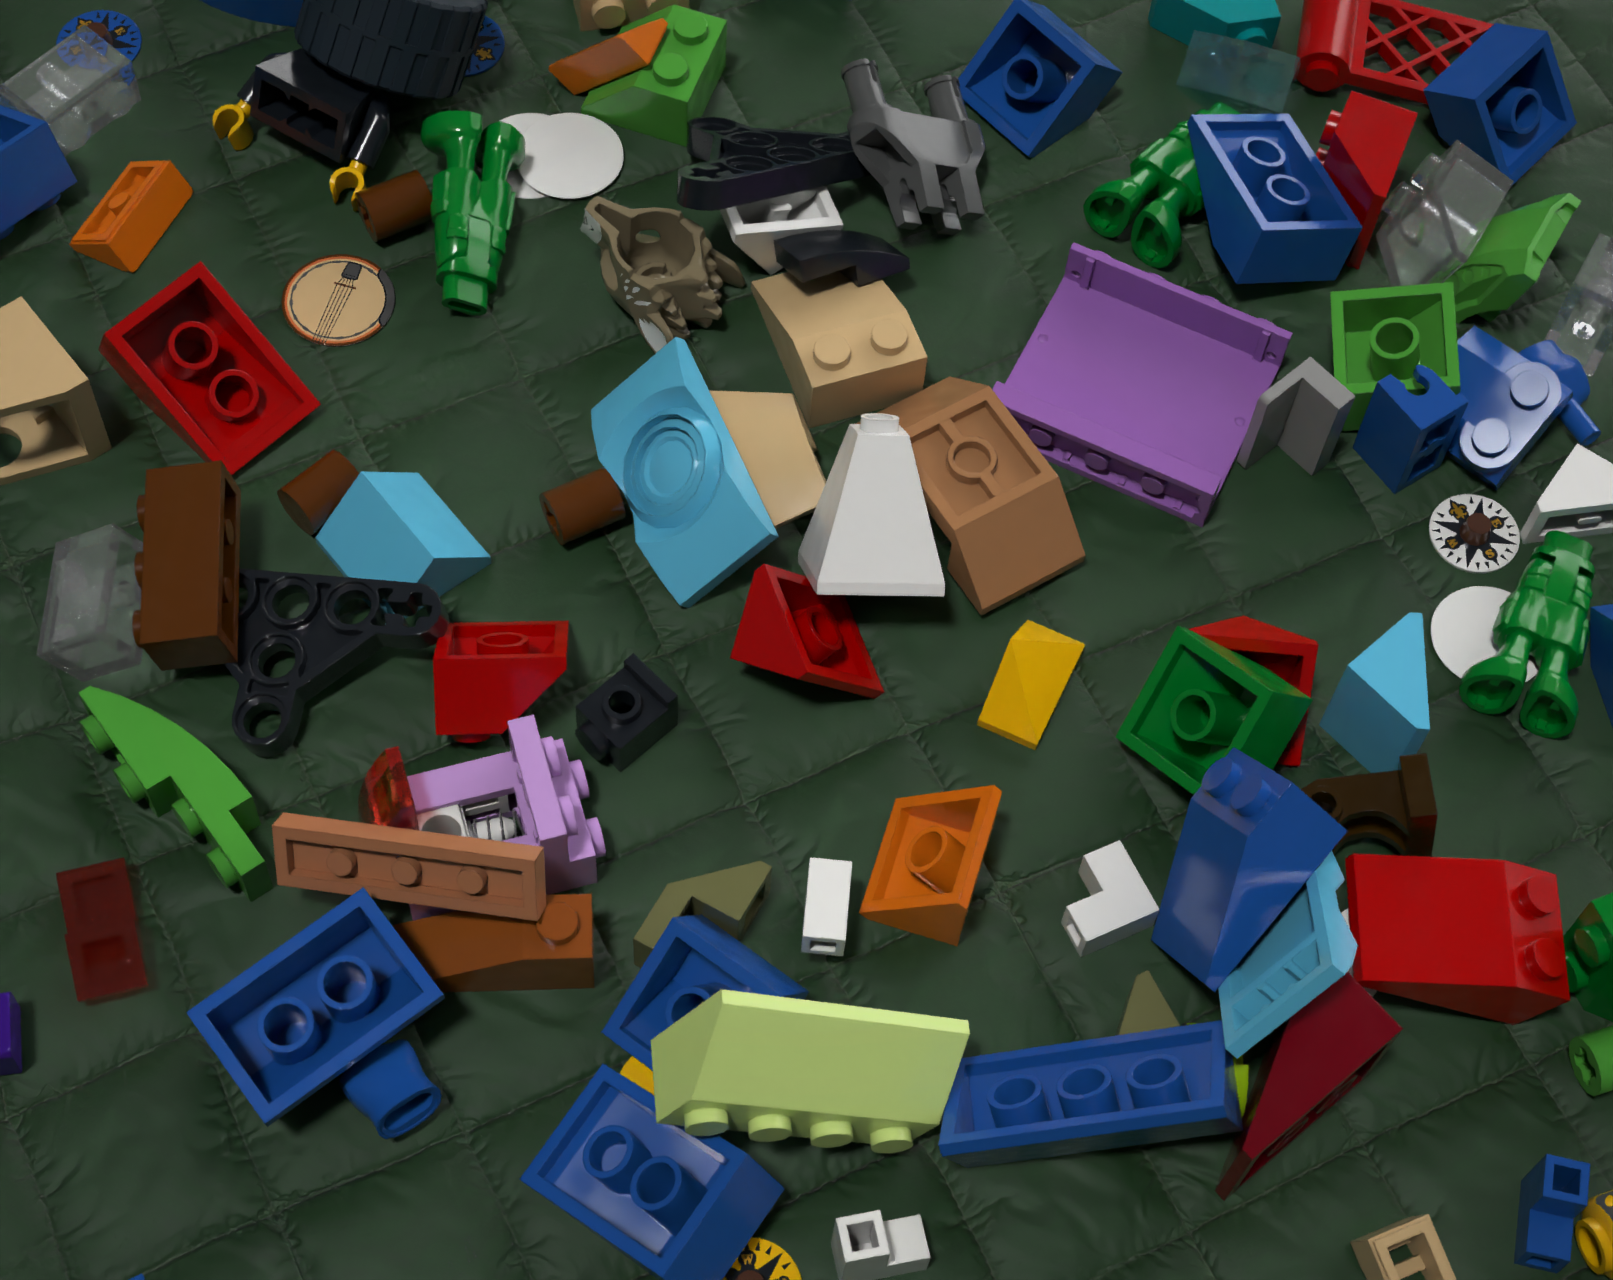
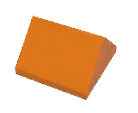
[859,785,1002,946]

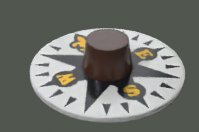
[1429,494,1520,574]

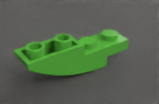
[78,686,273,903]

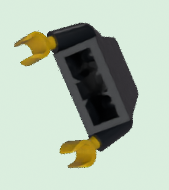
[212,48,392,212]

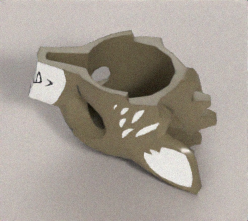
[580,196,746,354]

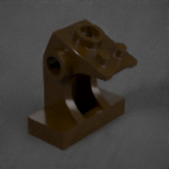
[1301,753,1438,857]

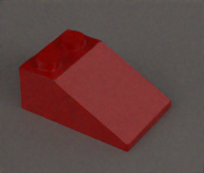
[98,261,321,476]
[1345,853,1570,1025]

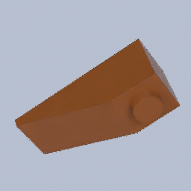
[392,894,594,993]

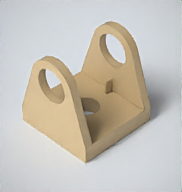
[0,296,112,485]

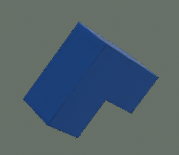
[1514,1154,1590,1273]

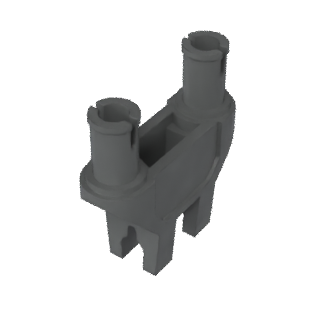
[840,59,986,236]

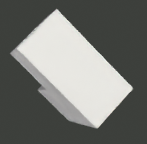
[1061,840,1160,958]
[801,857,852,956]
[831,1210,931,1280]

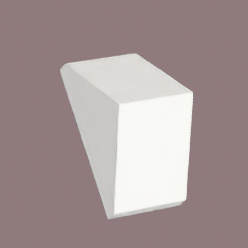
[720,186,843,275]
[1520,443,1613,544]

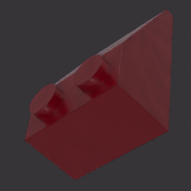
[1215,971,1403,1201]

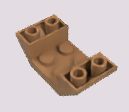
[855,377,1086,616]

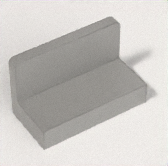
[1237,356,1356,476]

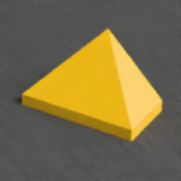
[977,620,1085,750]

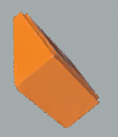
[548,18,668,95]
[69,160,193,272]

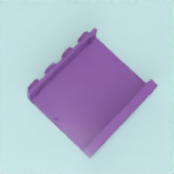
[992,242,1293,527]

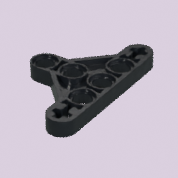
[676,117,871,211]
[139,568,449,757]

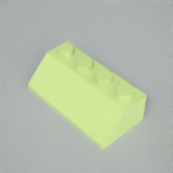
[651,989,970,1153]

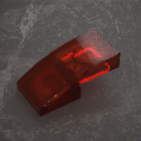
[358,746,419,830]
[56,857,149,1003]

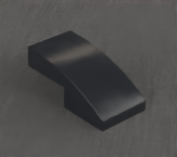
[773,230,910,286]

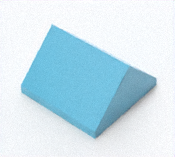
[315,471,491,624]
[1319,612,1430,773]

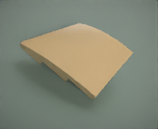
[709,390,826,529]

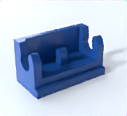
[1352,365,1469,495]

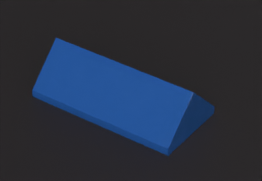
[938,1020,1243,1168]

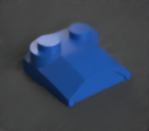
[1446,325,1573,491]

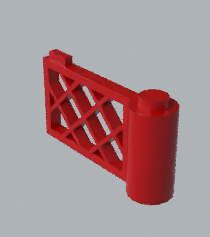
[1294,0,1494,104]

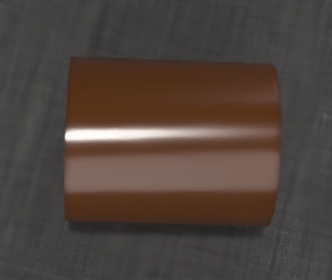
[355,170,432,242]
[277,450,359,535]
[539,467,625,545]

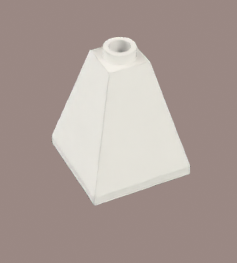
[798,413,945,597]

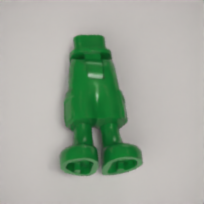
[1083,102,1241,268]
[420,111,525,316]
[1459,530,1596,738]

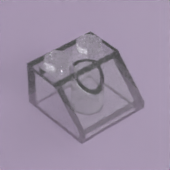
[1376,140,1514,287]

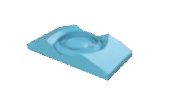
[591,337,779,608]
[1218,851,1358,1059]

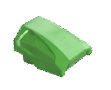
[1432,193,1581,324]

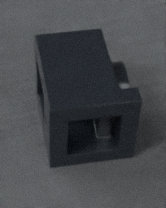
[575,653,678,772]

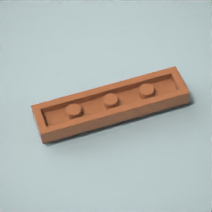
[272,812,546,921]

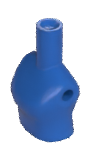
[1519,340,1601,447]
[339,1039,441,1139]

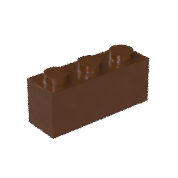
[132,460,241,671]

